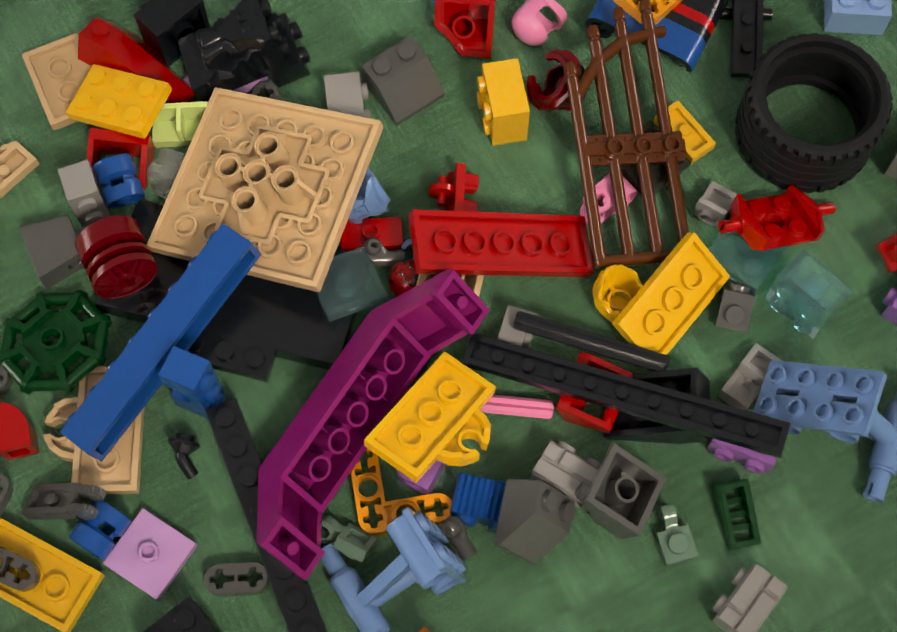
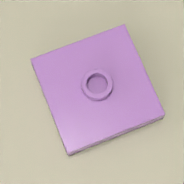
[103,508,198,602]

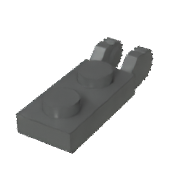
[22,483,106,520]

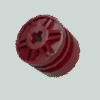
[75,215,158,299]

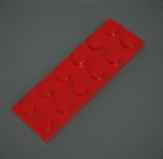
[408,209,594,278]

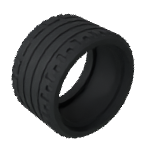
[735,33,893,193]

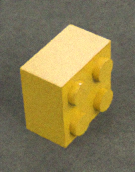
[476,58,530,146]

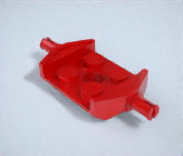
[718,185,836,251]

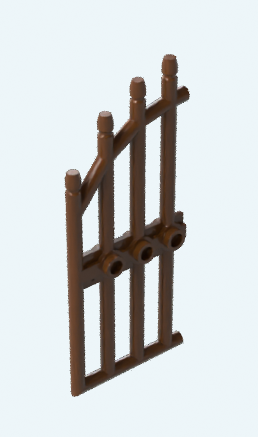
[565,0,689,268]

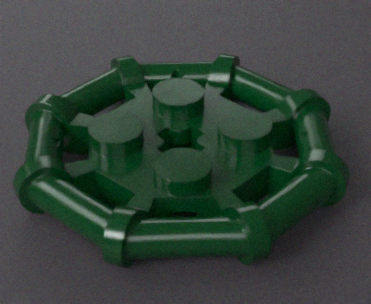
[0,290,112,394]

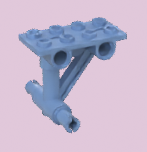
[753,360,897,503]
[320,507,467,632]

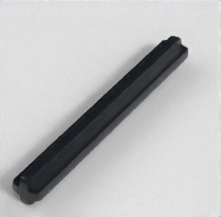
[513,311,669,372]

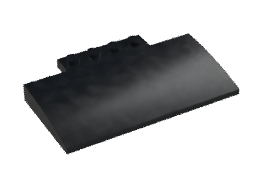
[95,200,373,383]

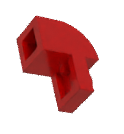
[0,402,39,461]

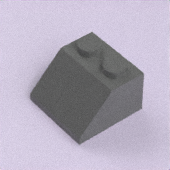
[361,35,445,126]
[583,443,667,539]
[494,479,575,564]

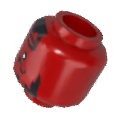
[388,259,419,296]

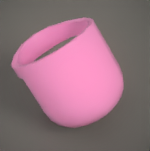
[511,0,567,46]

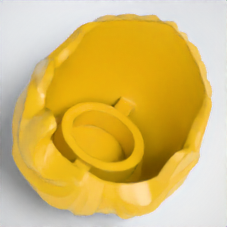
[592,264,643,323]

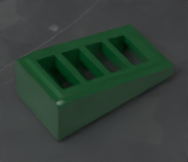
[711,478,762,550]

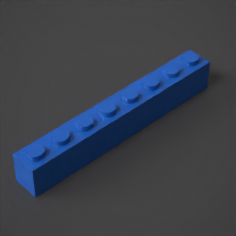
[60,223,262,462]

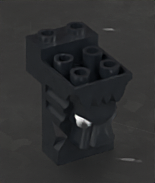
[177,0,311,102]

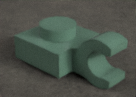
[655,503,699,567]
[321,516,378,562]

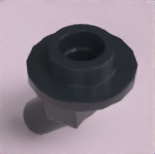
[168,433,200,480]

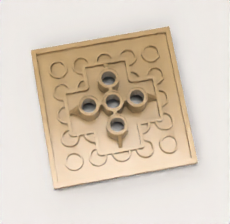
[146,87,384,293]

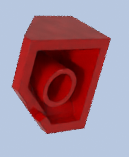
[434,0,496,58]

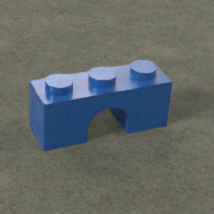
[158,346,225,419]

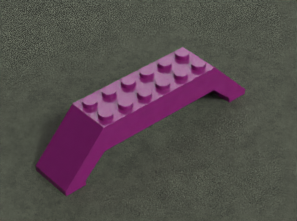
[257,269,490,581]

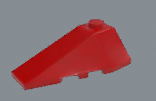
[78,17,196,103]

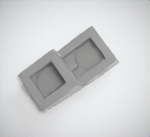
[718,343,782,410]

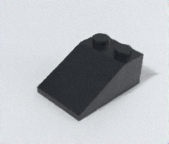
[603,367,710,444]

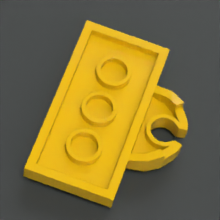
[364,351,497,483]

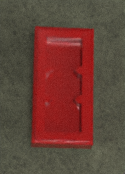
[341,217,403,252]

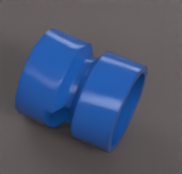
[93,154,145,209]
[68,500,132,561]

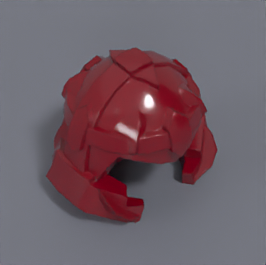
[527,49,589,111]

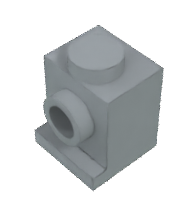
[497,305,538,348]

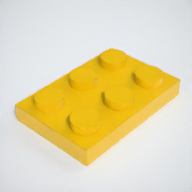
[65,64,172,139]

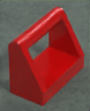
[86,128,156,189]
[556,352,634,433]

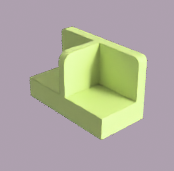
[152,101,208,148]

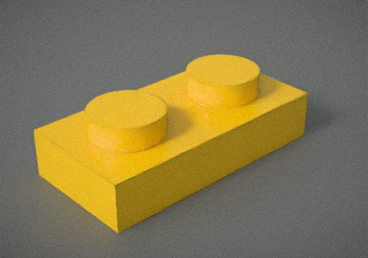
[653,100,716,164]

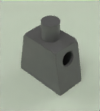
[19,216,91,289]

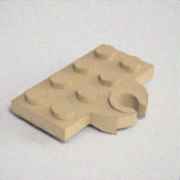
[43,366,145,494]

